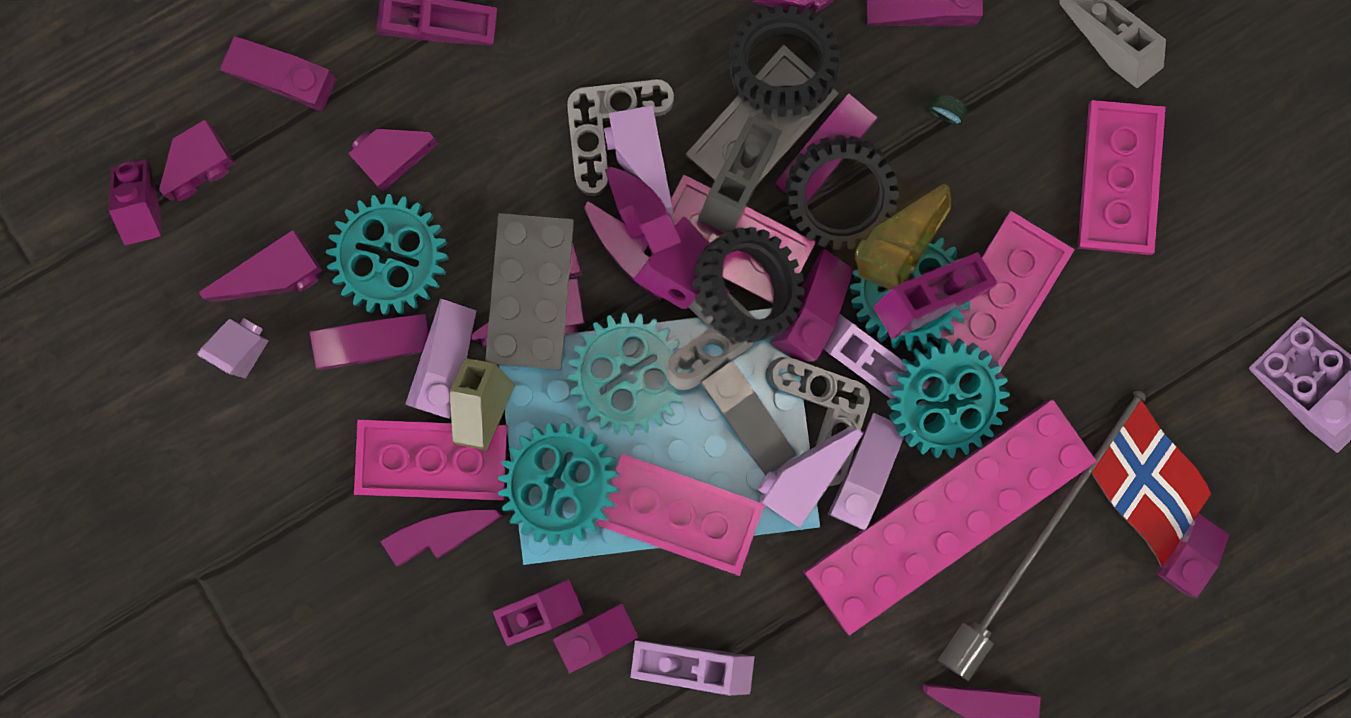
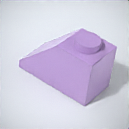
[197,318,269,379]

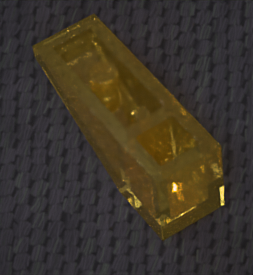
[855,184,951,290]

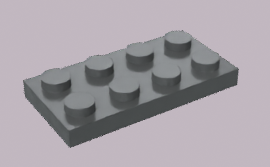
[685,45,839,187]
[485,213,574,370]

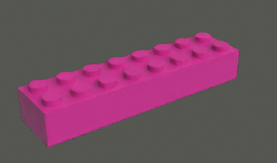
[803,400,1097,635]

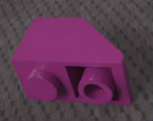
[159,120,235,201]
[109,159,161,245]

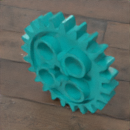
[326,194,449,316]
[850,230,970,351]
[567,313,689,436]
[887,338,1010,458]
[498,422,621,546]

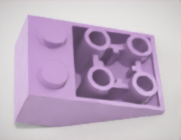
[1249,317,1351,453]

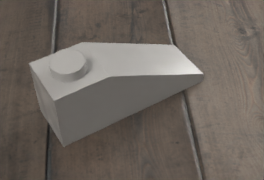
[1060,0,1166,88]

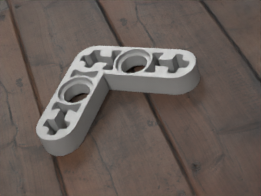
[567,80,674,196]
[667,294,755,390]
[766,357,870,486]

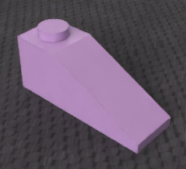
[604,105,674,221]
[405,299,476,419]
[823,314,931,399]
[828,413,904,530]
[758,426,863,528]
[630,640,754,695]

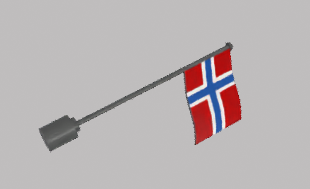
[937,390,1211,682]

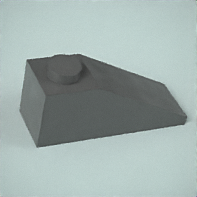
[698,115,783,233]
[701,360,797,476]

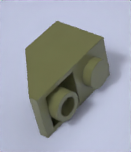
[450,358,515,451]

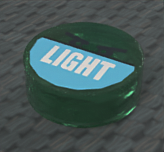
[928,94,968,124]

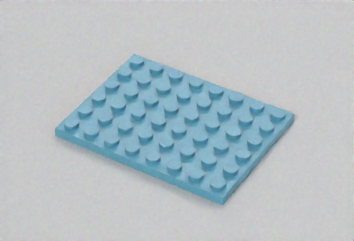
[499,308,820,565]

